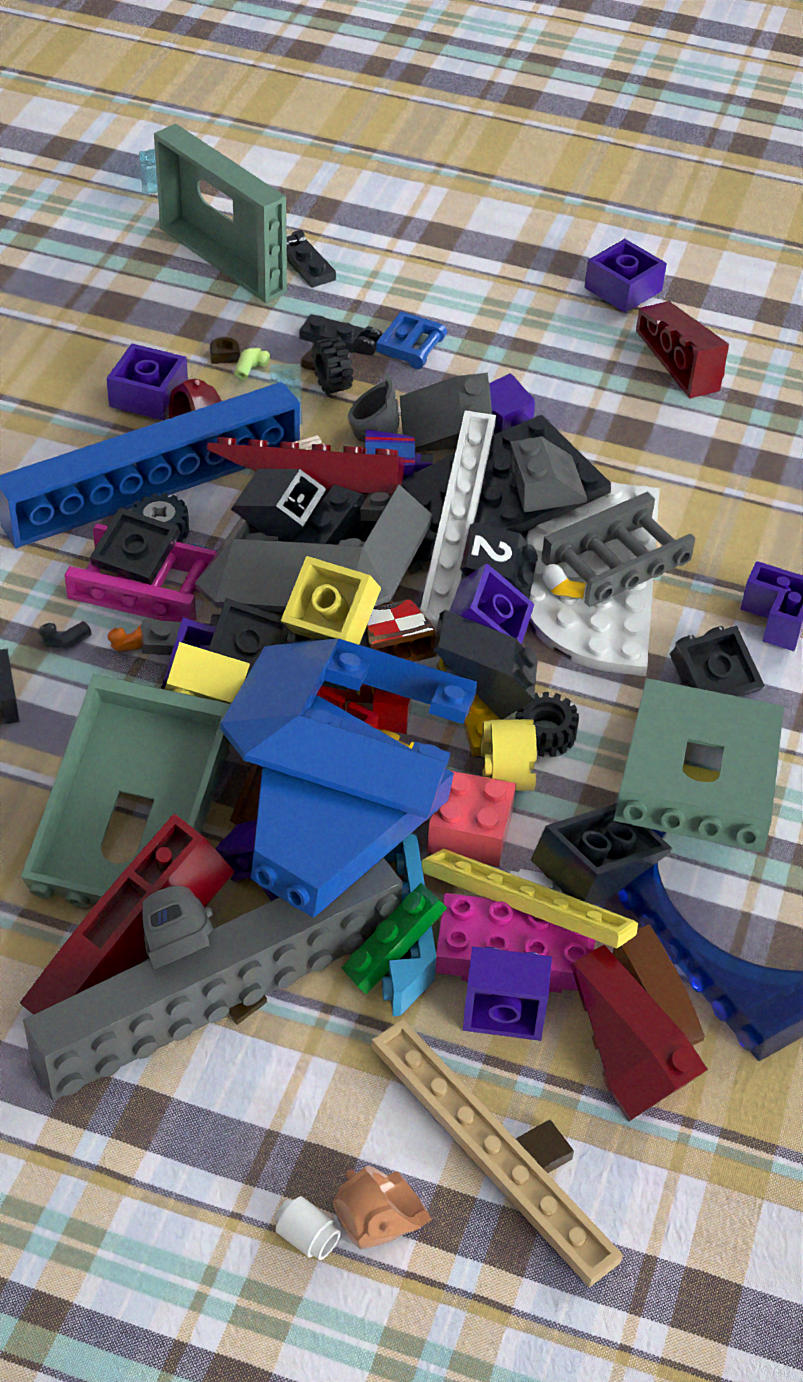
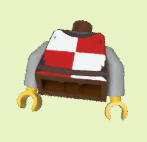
[355,599,455,696]

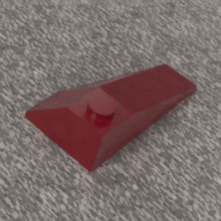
[571,945,708,1122]

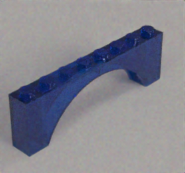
[614,803,803,1061]

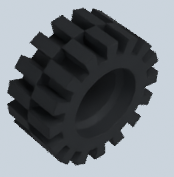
[311,336,354,394]
[515,692,579,757]

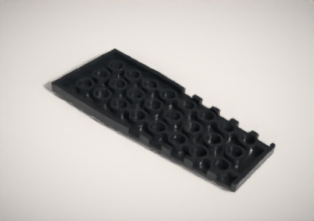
[355,414,611,574]

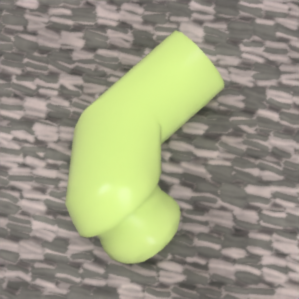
[234,348,270,379]

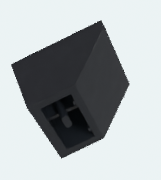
[230,469,326,542]

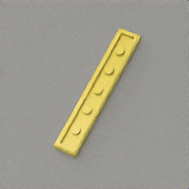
[421,848,638,948]

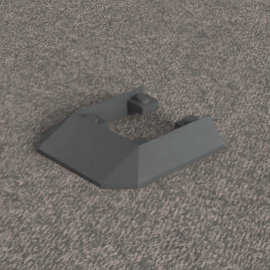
[195,485,433,612]

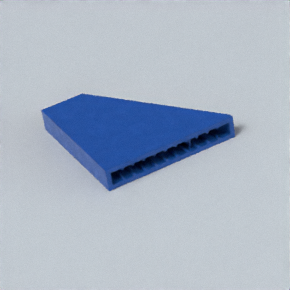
[251,695,454,918]

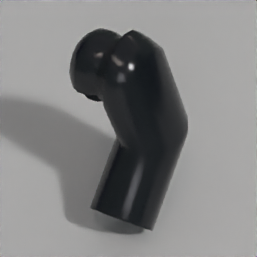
[38,621,92,648]

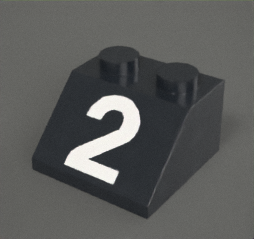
[460,522,538,599]

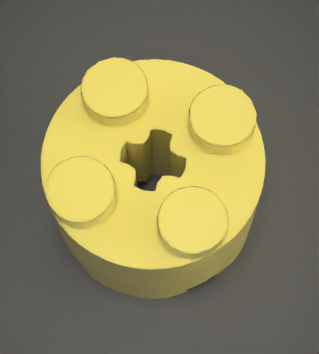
[481,719,537,791]

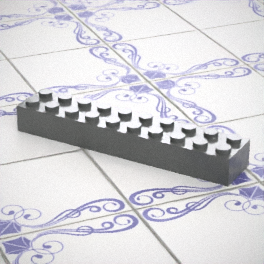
[23,858,403,1101]

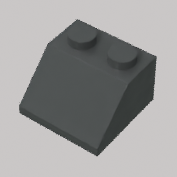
[510,437,587,512]

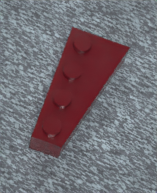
[636,301,729,399]

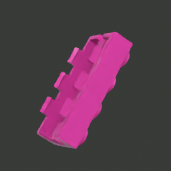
[435,893,596,993]

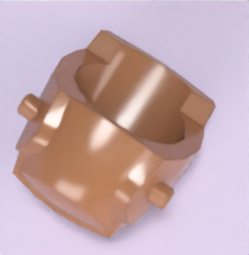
[332,1165,433,1249]

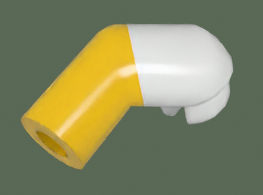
[542,564,586,599]

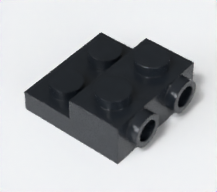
[669,625,765,697]

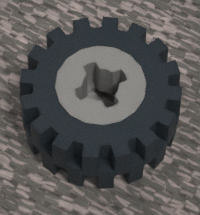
[131,493,189,543]

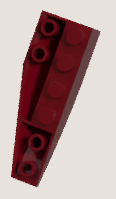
[207,437,406,495]
[20,813,235,1015]

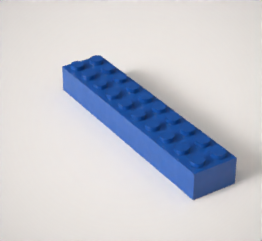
[0,381,300,549]

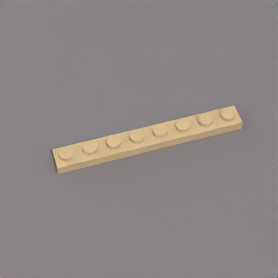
[372,1019,623,1288]

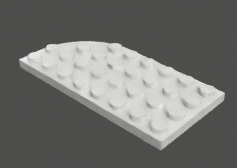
[527,482,660,676]

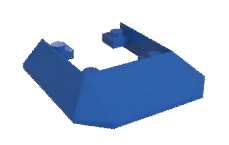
[220,639,477,819]

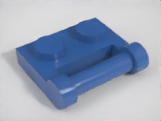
[376,311,447,369]

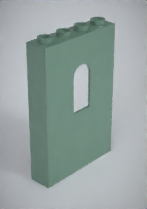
[154,123,287,303]
[21,674,231,908]
[614,678,784,853]

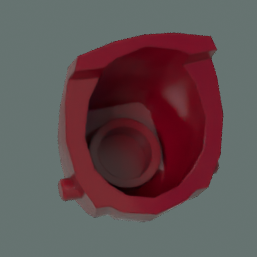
[168,379,222,419]

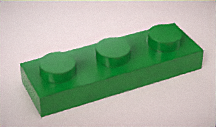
[341,883,447,995]

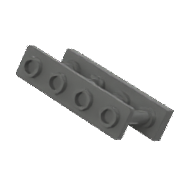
[541,491,695,607]

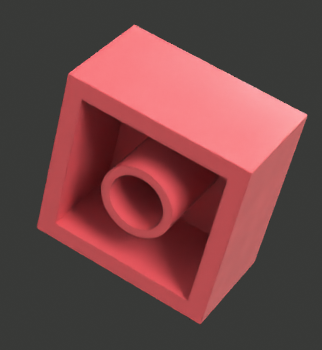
[427,770,516,867]

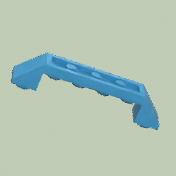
[382,833,437,1016]

